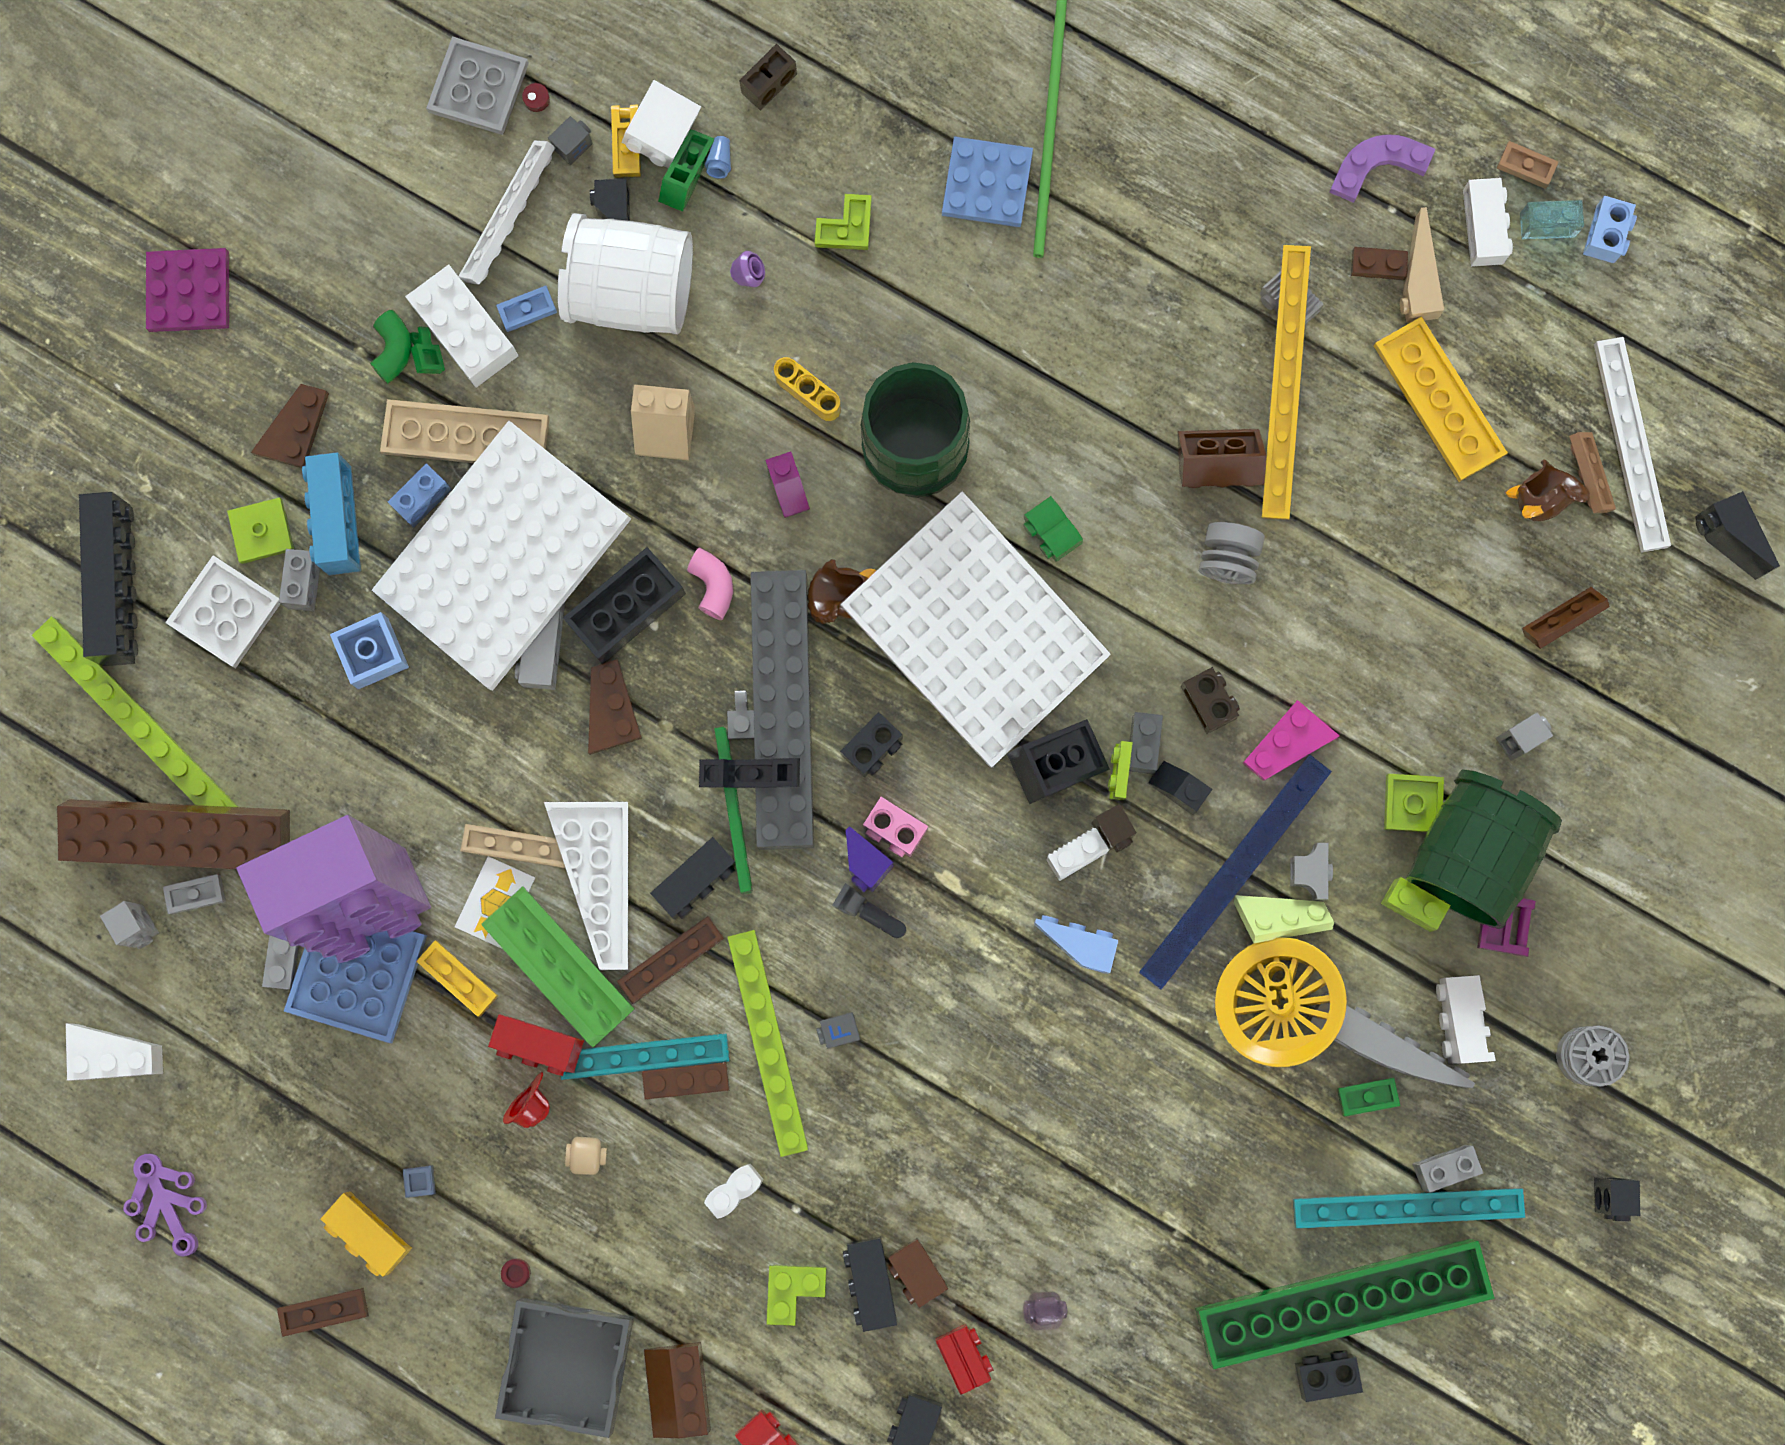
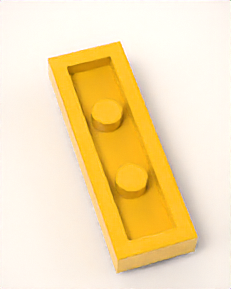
[416,940,499,1017]

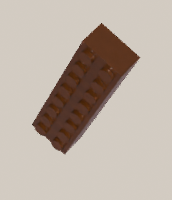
[57,799,290,869]

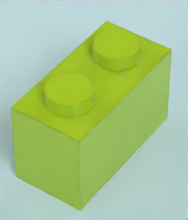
[1381,877,1451,932]

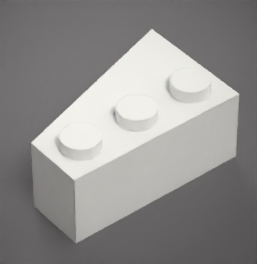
[1436,975,1496,1064]

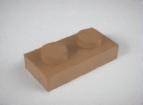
[1497,141,1558,189]

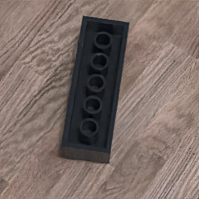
[79,492,138,666]

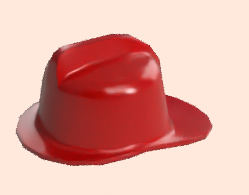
[503,1072,550,1128]

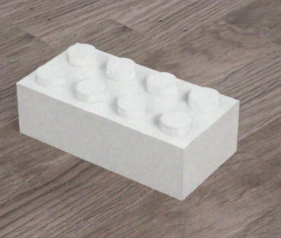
[405,264,518,388]

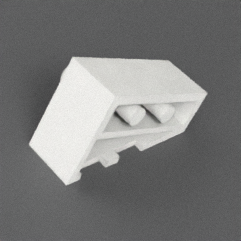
[66,1023,163,1080]

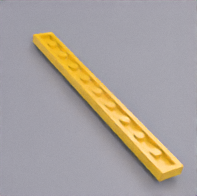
[1262,245,1311,520]

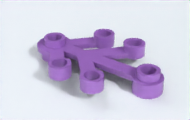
[123,1154,207,1256]

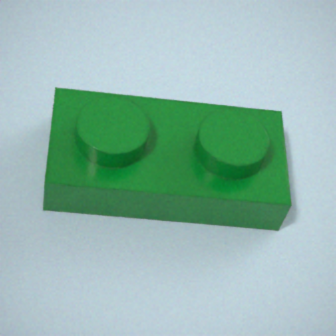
[1337,1078,1400,1117]

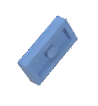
[496,286,557,332]

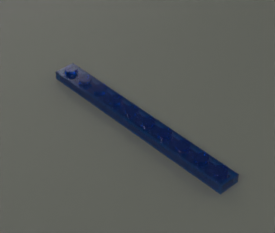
[1138,755,1332,990]

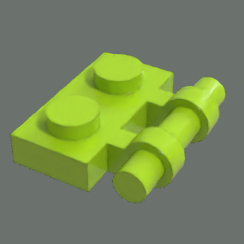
[1108,741,1133,800]

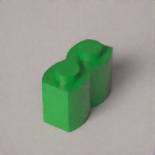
[1023,496,1083,562]

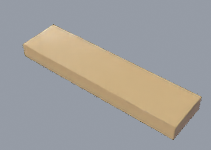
[460,824,566,868]

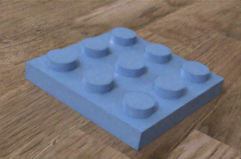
[942,137,1033,227]

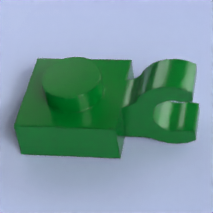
[410,326,445,374]

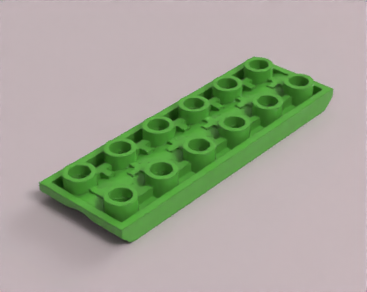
[482,886,635,1048]

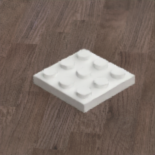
[166,555,280,669]

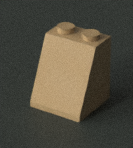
[631,385,695,460]

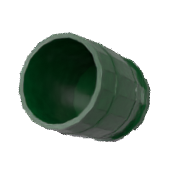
[860,362,971,498]
[1406,769,1562,929]

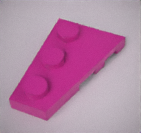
[1243,700,1339,781]

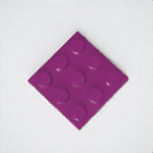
[146,248,229,332]

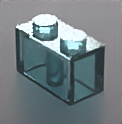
[1520,200,1584,239]

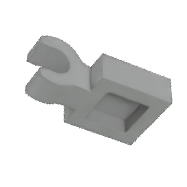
[727,691,754,740]

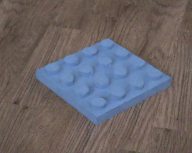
[284,931,427,1043]

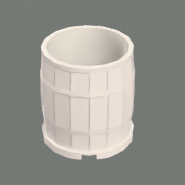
[558,213,693,334]

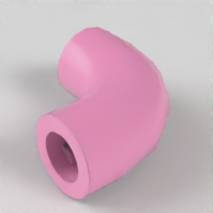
[687,548,734,620]

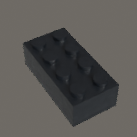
[563,547,686,664]

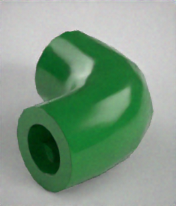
[370,310,412,384]

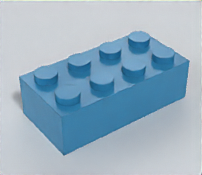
[302,452,361,575]

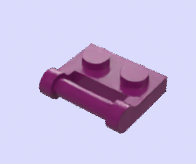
[1477,898,1536,957]

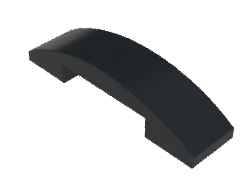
[699,758,800,788]

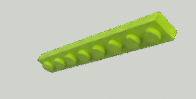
[728,930,809,1157]

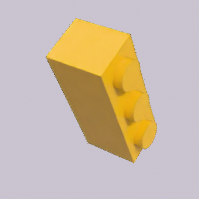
[320,1191,412,1277]

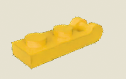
[611,104,641,178]

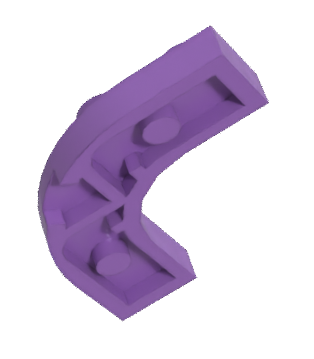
[1329,135,1435,203]

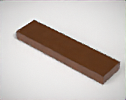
[616,916,724,1005]

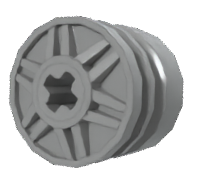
[1198,522,1265,584]
[1556,1025,1630,1086]

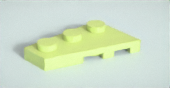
[1234,895,1334,943]

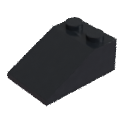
[1695,491,1780,580]
[1007,719,1110,805]

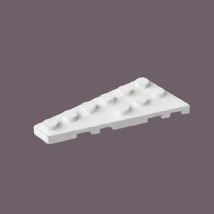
[544,802,628,970]

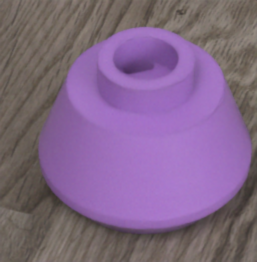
[730,251,765,287]

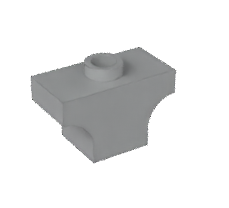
[1290,843,1333,901]

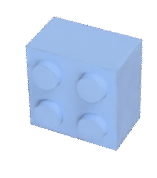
[330,612,409,690]

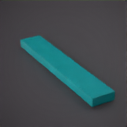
[561,1033,730,1080]

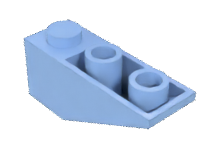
[1034,915,1118,974]

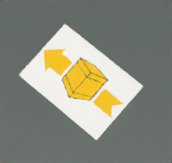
[455,856,535,948]

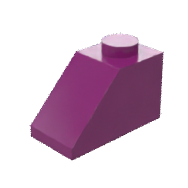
[765,451,810,518]

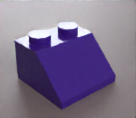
[846,826,894,892]

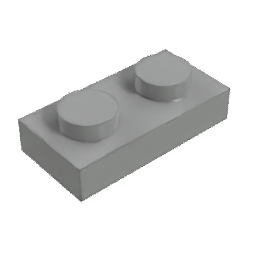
[163,874,226,915]
[262,935,299,990]

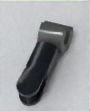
[832,883,906,938]

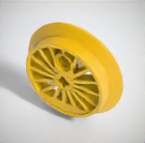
[1215,938,1347,1067]

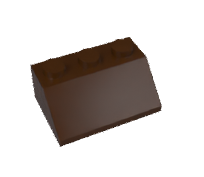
[1178,429,1267,488]
[644,1342,711,1439]

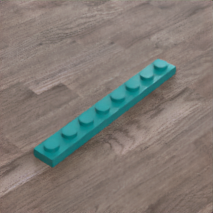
[1293,1188,1525,1228]

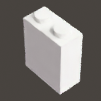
[622,80,701,168]

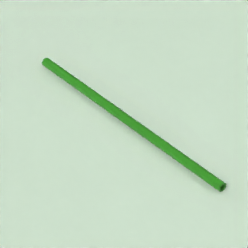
[1033,0,1067,258]

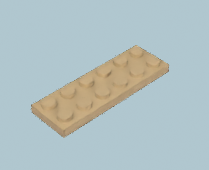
[380,399,550,463]

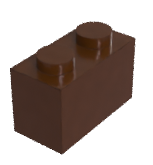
[887,1238,948,1308]

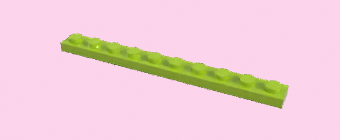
[31,616,238,807]

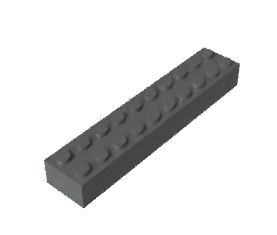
[751,570,814,850]

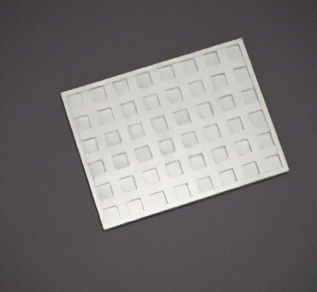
[372,421,631,691]
[840,491,1111,767]

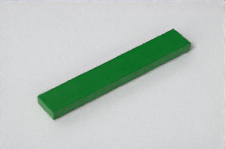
[714,727,753,895]

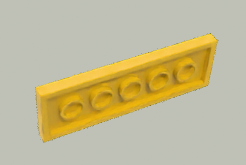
[1374,317,1508,482]

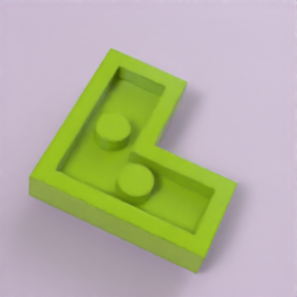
[815,194,872,250]
[767,1265,827,1326]

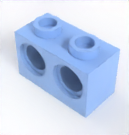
[1583,196,1637,263]

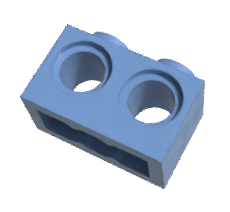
[388,464,452,528]

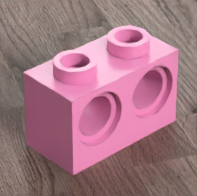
[863,797,928,857]

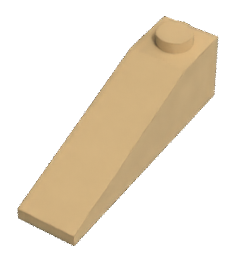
[1400,207,1444,323]

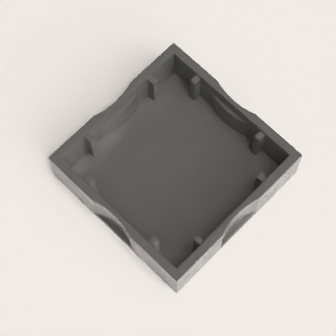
[495,1298,634,1438]

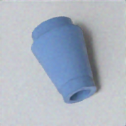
[705,136,731,179]

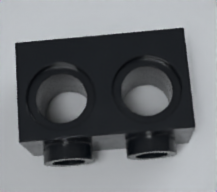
[840,712,903,778]
[1594,1177,1641,1221]
[1295,1350,1363,1402]

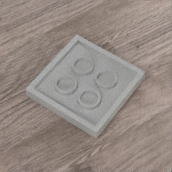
[426,37,529,135]

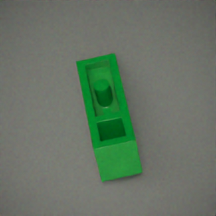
[658,129,714,212]

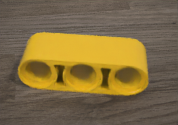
[774,357,841,421]

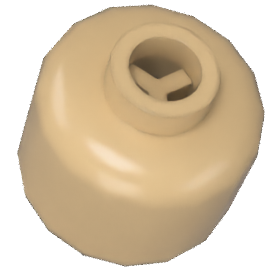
[565,1137,607,1175]

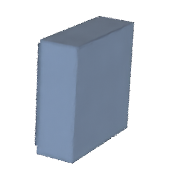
[403,1165,436,1198]

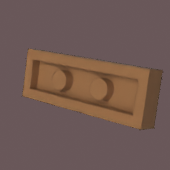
[1569,432,1616,513]

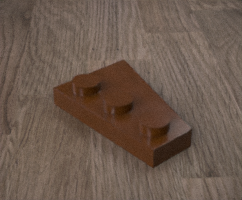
[251,384,329,468]
[588,659,642,755]

